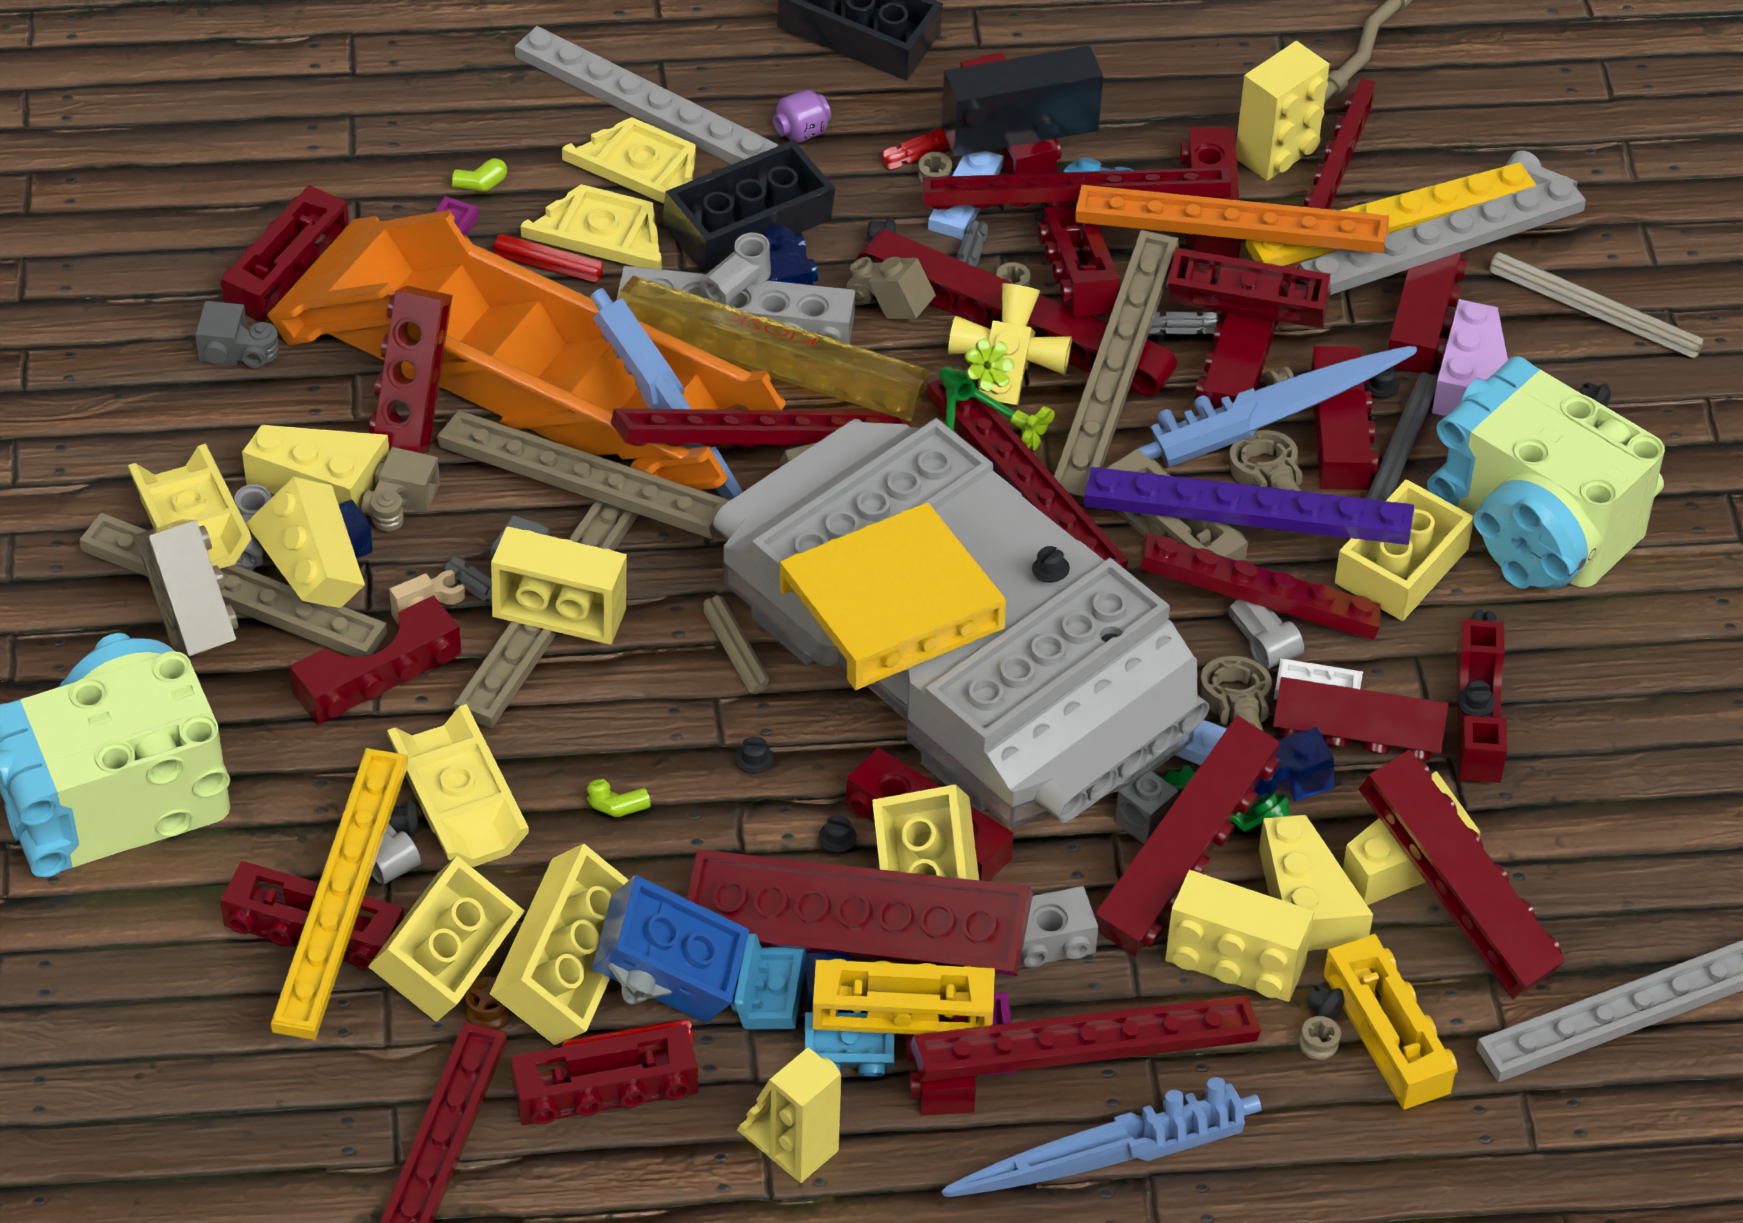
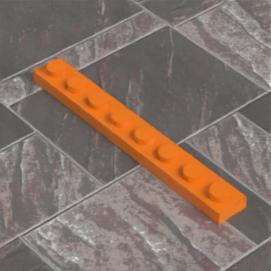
[1075,185,1389,253]

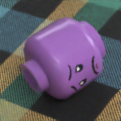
[773,89,831,144]

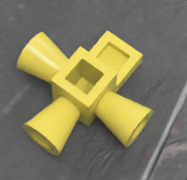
[948,283,1072,406]

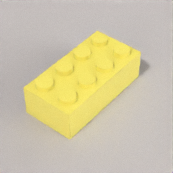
[490,843,629,1045]

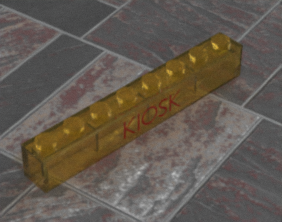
[618,275,930,422]

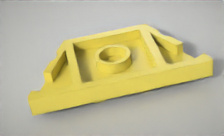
[562,117,696,204]
[521,184,662,269]

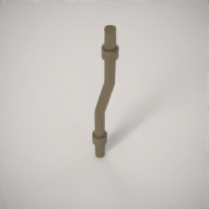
[1324,0,1412,103]

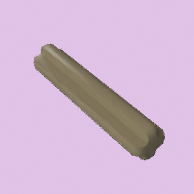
[703,595,769,695]

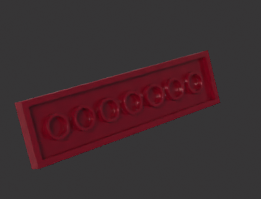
[686,849,1033,976]

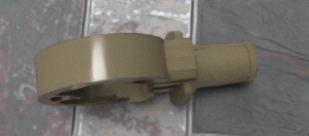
[1230,430,1303,491]
[1199,656,1272,731]

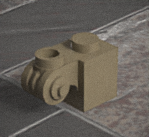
[847,257,936,319]
[361,447,440,532]

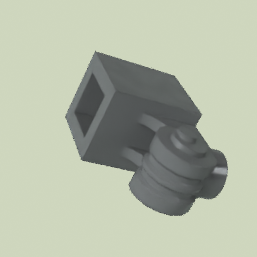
[195,301,279,368]

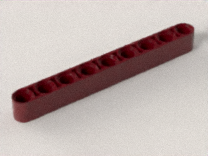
[856,230,1178,397]

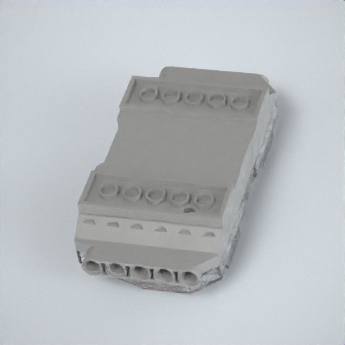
[713,418,1209,828]

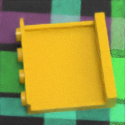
[780,502,1006,690]

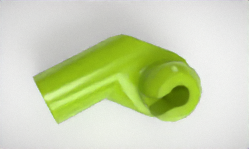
[452,158,507,192]
[587,779,651,817]

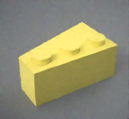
[242,425,389,522]
[245,477,365,608]
[1343,771,1480,905]
[1259,815,1373,951]
[737,1047,841,1183]

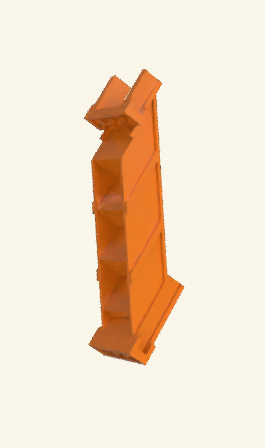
[267,210,786,490]

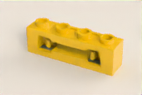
[1324,934,1458,1110]
[813,959,995,1034]

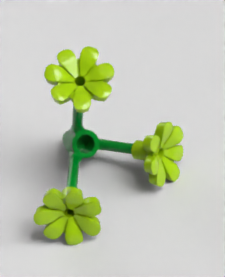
[939,338,1055,451]

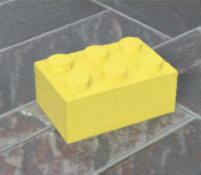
[1236,41,1329,181]
[1334,479,1473,621]
[491,526,627,645]
[872,784,979,880]
[368,856,525,1022]
[1165,870,1314,1002]

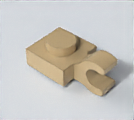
[389,570,465,625]

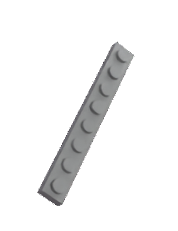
[515,26,778,164]
[1299,176,1586,295]
[1476,940,1743,1083]

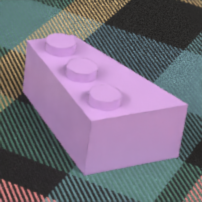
[1432,299,1508,416]

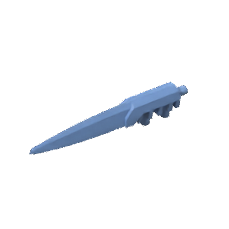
[590,288,743,500]
[1138,346,1417,468]
[941,1077,1261,1197]

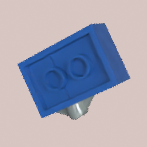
[592,875,750,1023]

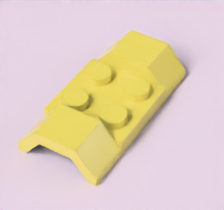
[128,444,251,569]
[387,704,529,867]

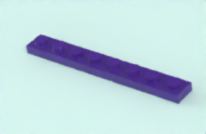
[1084,467,1414,545]

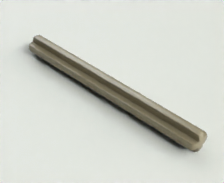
[1489,252,1704,359]

